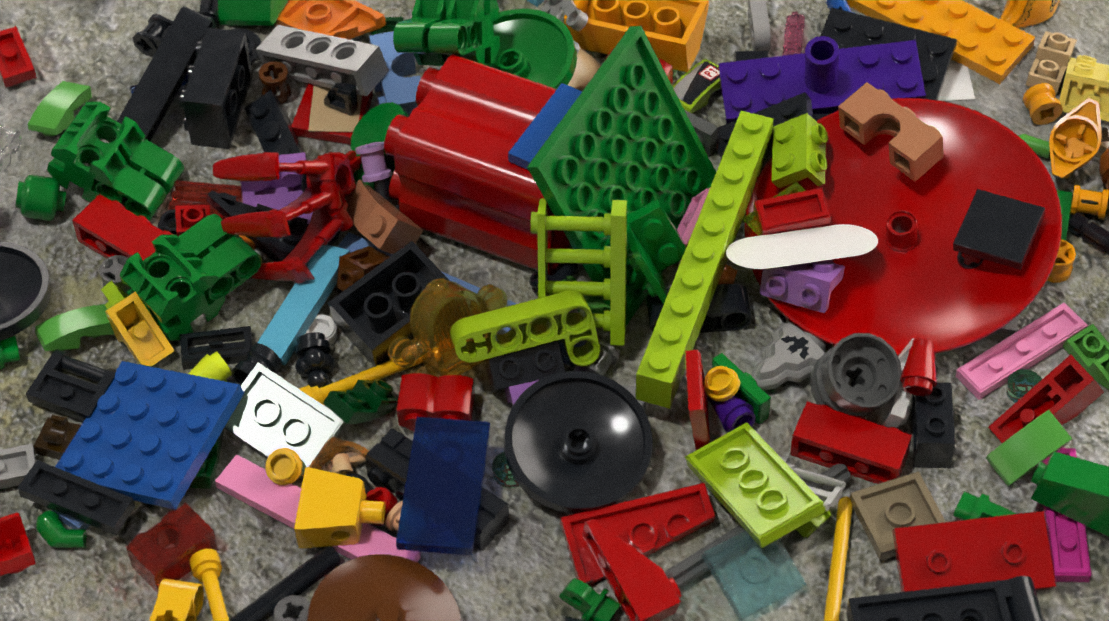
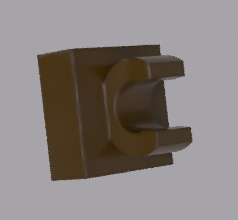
[34,415,81,460]

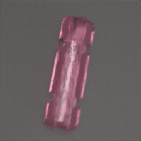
[782,11,805,56]

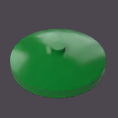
[485,9,577,89]

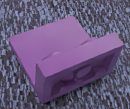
[240,152,313,224]

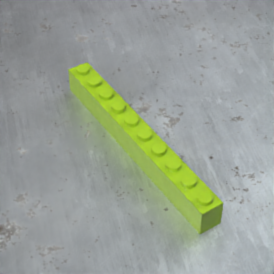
[636,111,774,409]

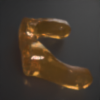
[302,436,369,480]

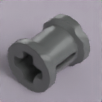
[575,340,619,376]

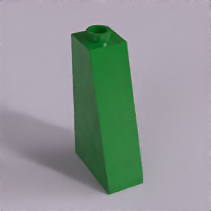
[1030,452,1109,537]

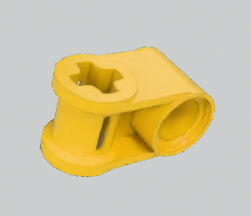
[150,579,204,621]

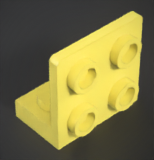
[1059,55,1109,122]

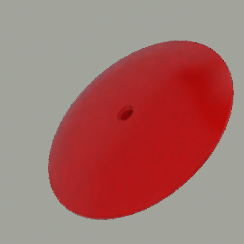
[744,98,1062,356]

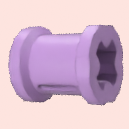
[355,142,392,182]

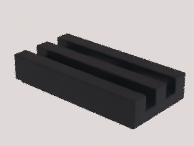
[180,326,253,370]

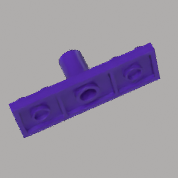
[718,36,926,124]

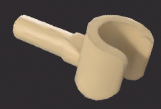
[331,451,369,475]

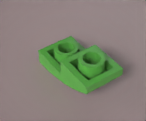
[28,81,92,136]
[35,304,114,352]
[1062,324,1109,390]
[986,410,1072,487]

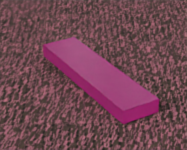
[1042,448,1091,582]

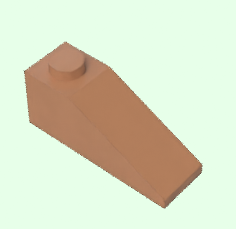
[346,179,424,254]

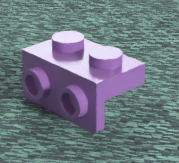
[760,260,845,313]

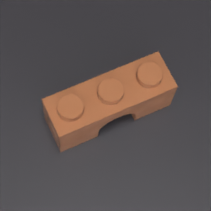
[838,82,944,181]

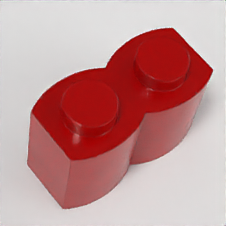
[397,373,475,433]

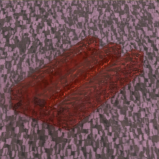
[169,180,242,213]

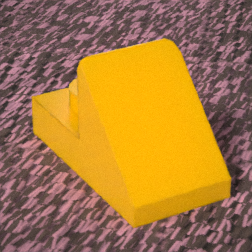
[105,291,175,367]

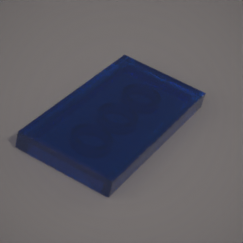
[396,417,491,556]

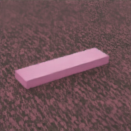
[955,303,1088,400]

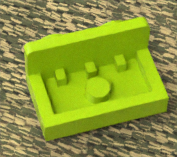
[771,113,828,188]

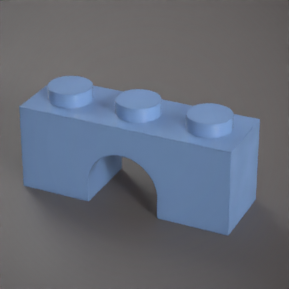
[369,31,421,117]

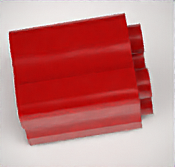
[384,54,571,275]

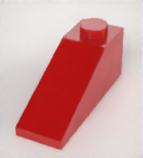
[988,355,1104,443]
[582,519,681,621]

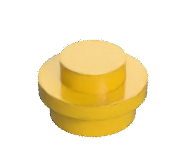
[704,366,740,401]
[265,448,303,485]

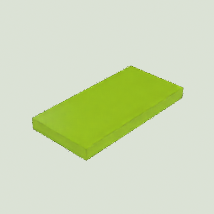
[685,422,826,548]

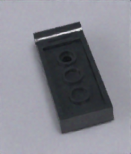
[846,576,1044,621]

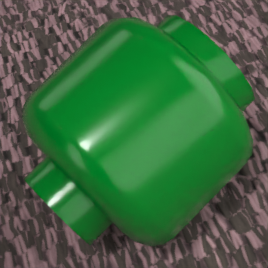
[15,175,66,221]

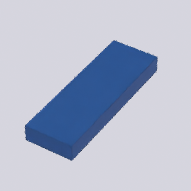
[508,83,582,169]

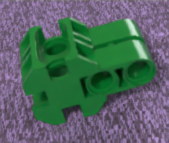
[393,0,500,66]
[47,102,184,221]
[119,214,262,341]

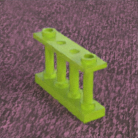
[531,199,627,346]

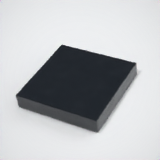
[953,189,1045,270]

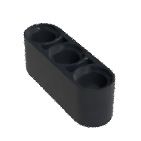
[646,283,752,333]

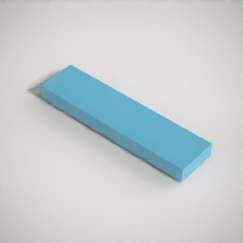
[257,245,350,366]

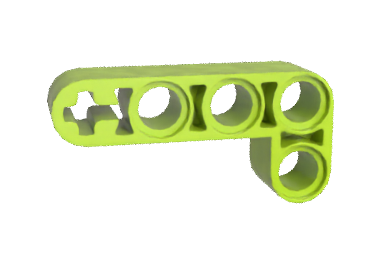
[450,290,600,366]

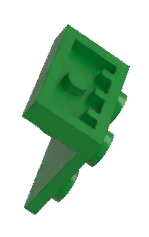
[627,199,687,304]

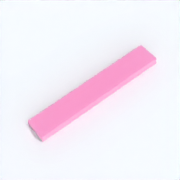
[215,454,421,562]

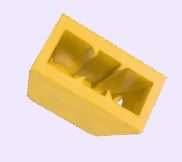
[294,467,385,548]

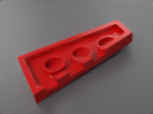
[560,483,715,586]

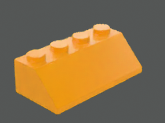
[564,0,709,72]

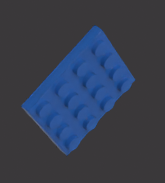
[55,361,244,510]

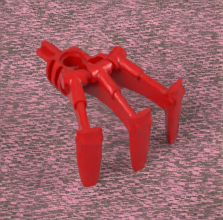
[213,150,362,284]

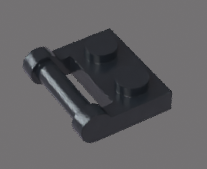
[26,349,117,422]

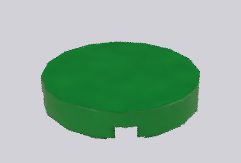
[351,102,409,156]

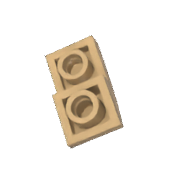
[1026,31,1077,94]

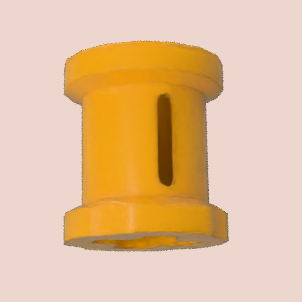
[1070,185,1109,220]

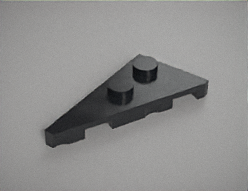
[206,190,340,265]

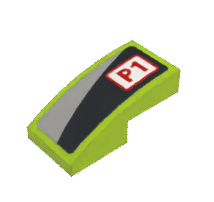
[672,59,721,113]

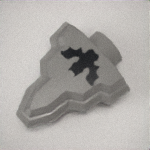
[751,322,826,391]

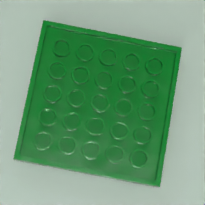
[527,26,716,325]

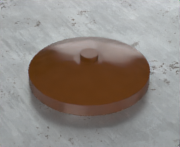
[307,554,461,621]

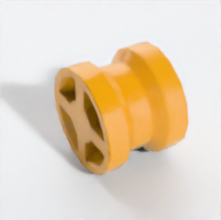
[1022,83,1063,125]
[1047,239,1076,283]

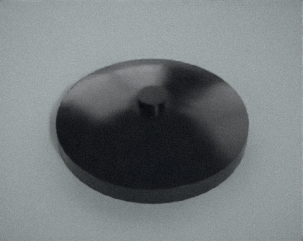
[0,241,51,341]
[504,371,653,514]

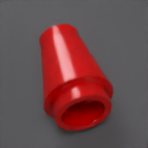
[900,338,937,396]

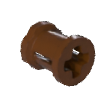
[259,61,291,104]

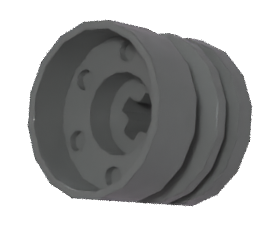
[810,333,902,417]

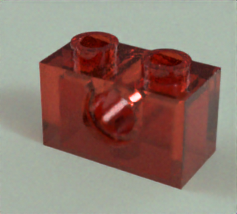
[126,503,218,593]

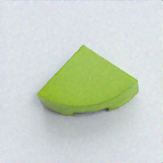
[796,510,831,539]

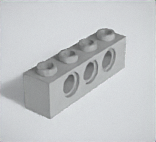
[256,25,389,96]

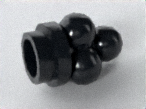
[295,332,335,388]

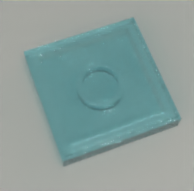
[702,531,807,621]

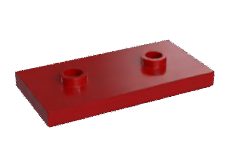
[892,511,1056,592]

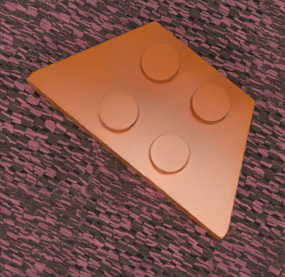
[275,0,386,40]

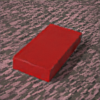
[754,188,831,235]

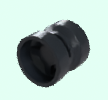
[232,343,282,386]

